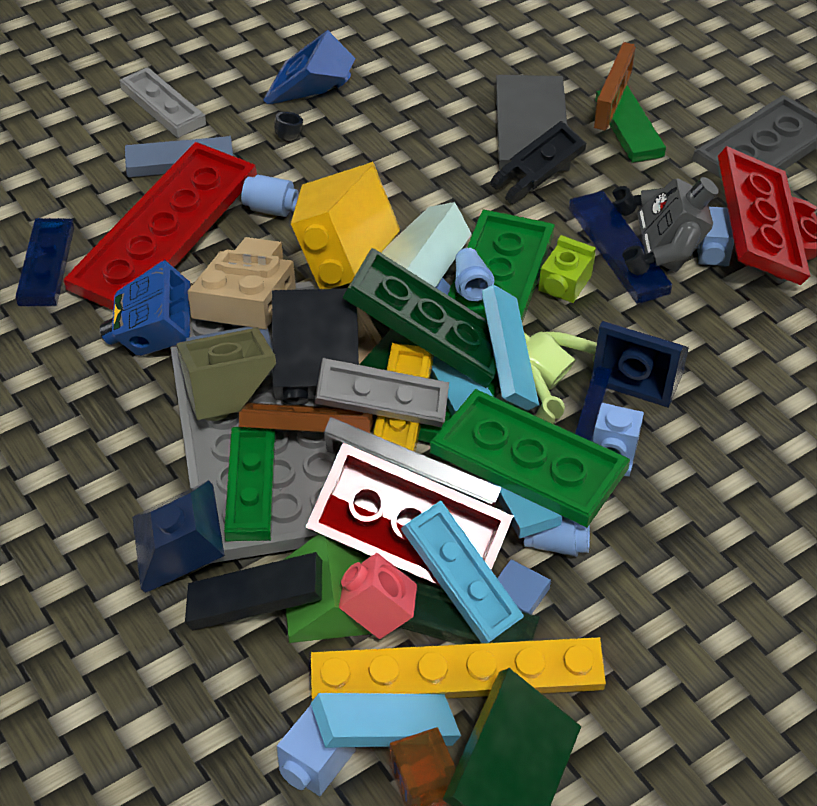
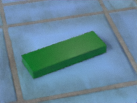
[595,86,666,163]
[224,427,276,541]

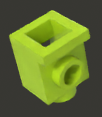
[539,235,596,303]

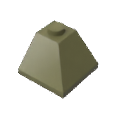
[176,327,276,421]

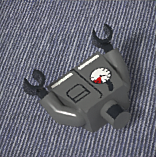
[612,177,719,276]

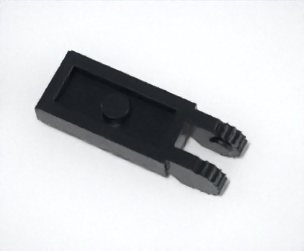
[490,121,587,205]

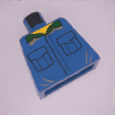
[100,260,190,356]

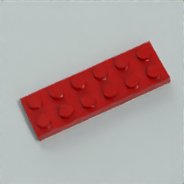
[63,142,257,310]

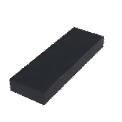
[185,552,322,631]

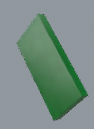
[430,389,630,528]

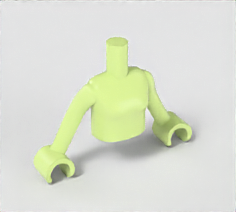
[524,332,597,424]

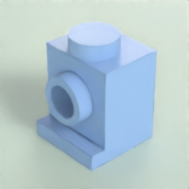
[696,207,734,266]
[592,403,644,477]

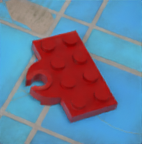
[718,146,817,285]

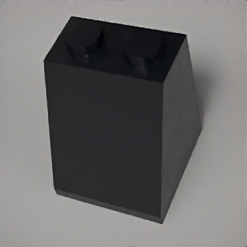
[272,288,359,405]

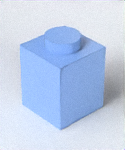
[277,705,356,796]

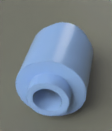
[241,174,299,217]

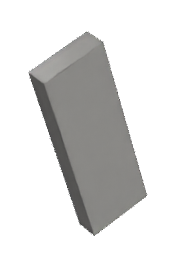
[120,67,206,138]
[315,358,449,427]

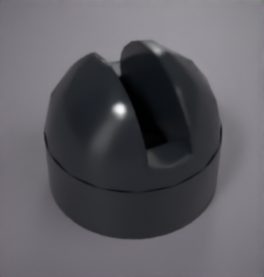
[274,112,303,142]

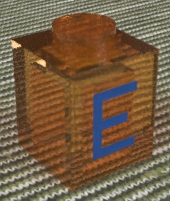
[390,727,456,806]

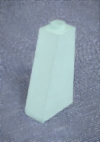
[349,202,472,287]

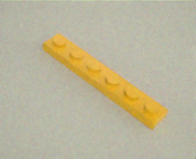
[311,637,606,701]

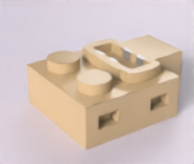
[188,237,296,329]

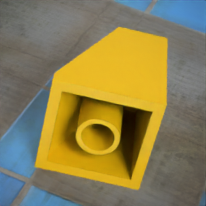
[291,162,400,289]

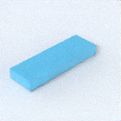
[482,284,539,411]
[401,501,524,643]
[311,693,461,748]

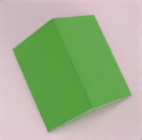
[283,534,372,643]

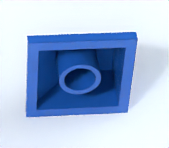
[263,30,356,104]

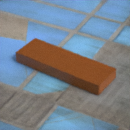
[594,42,636,131]
[239,403,373,433]

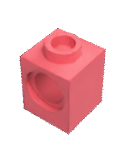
[339,552,417,639]

